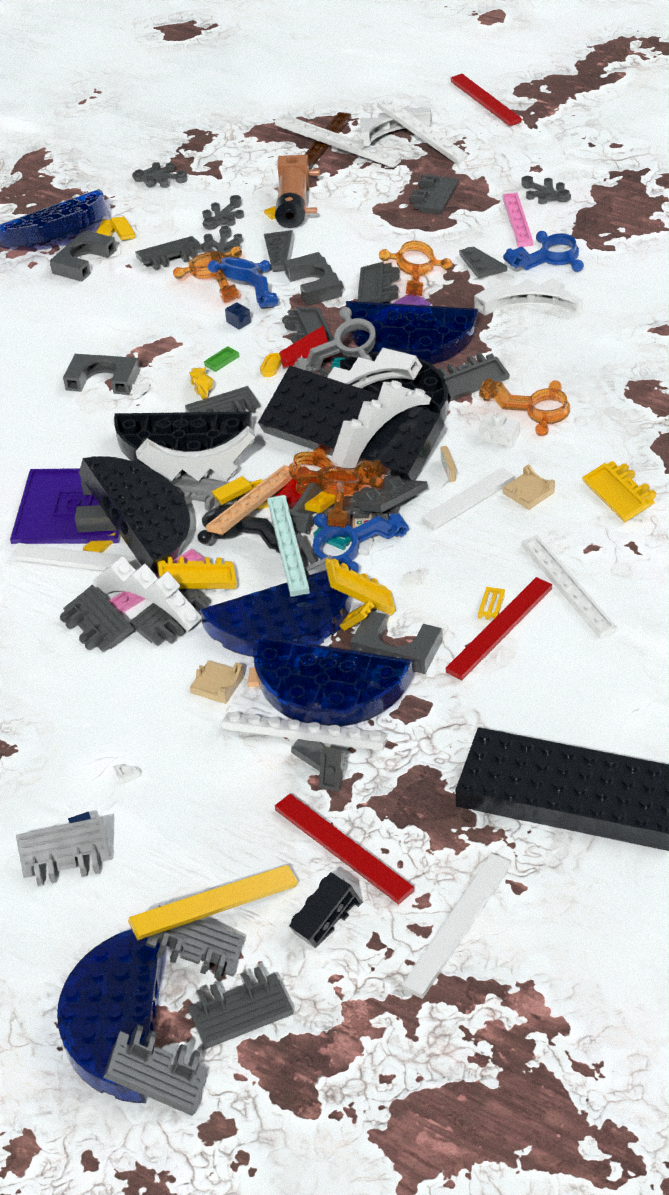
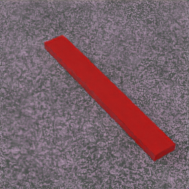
[450,73,522,126]
[445,577,552,681]
[275,794,414,905]

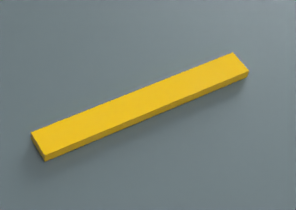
[128,865,298,940]

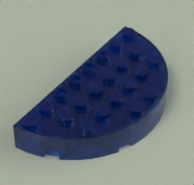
[0,189,108,248]
[346,301,478,365]
[200,570,351,658]
[253,636,413,727]
[57,929,164,1103]

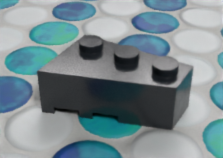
[289,872,363,948]

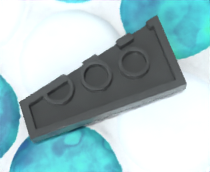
[264,230,294,271]

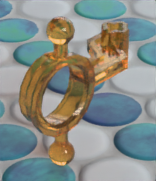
[378,241,453,296]
[173,246,242,303]
[479,378,570,437]
[289,448,384,495]
[297,467,384,528]

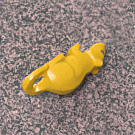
[189,367,214,400]

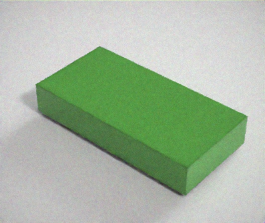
[204,346,240,372]

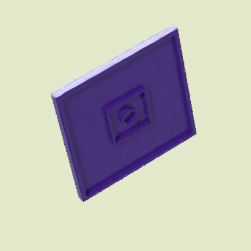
[10,468,120,544]

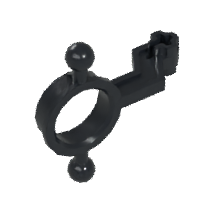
[197,494,280,553]

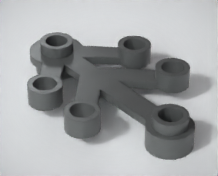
[132,162,188,187]
[521,175,571,204]
[202,195,244,230]
[201,225,243,263]

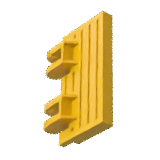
[582,460,657,523]
[157,557,237,589]
[325,558,396,615]

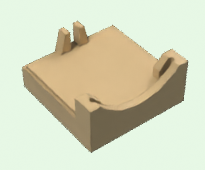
[503,464,555,510]
[190,660,244,704]

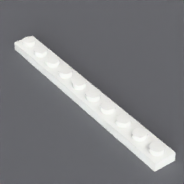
[275,114,401,168]

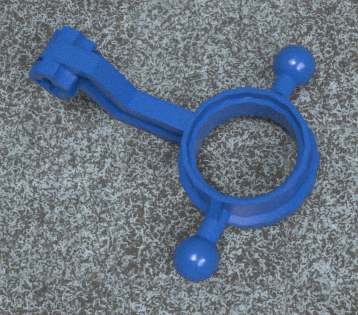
[503,231,584,272]
[208,257,279,307]
[312,513,409,573]

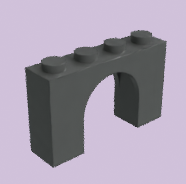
[50,230,117,282]
[284,252,344,306]
[63,353,140,395]
[75,478,116,532]
[350,611,442,674]

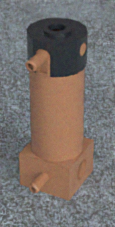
[275,154,320,228]

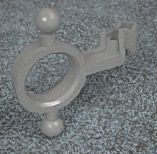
[294,307,376,372]

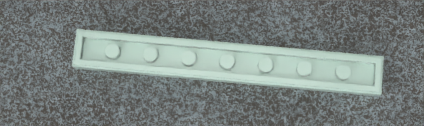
[267,495,310,597]

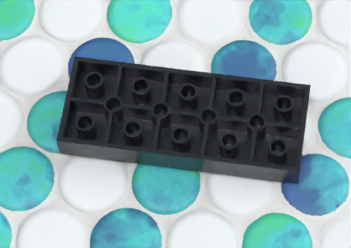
[258,365,445,480]
[455,727,669,851]

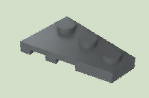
[459,246,507,279]

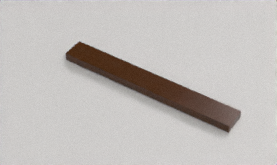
[304,112,351,170]

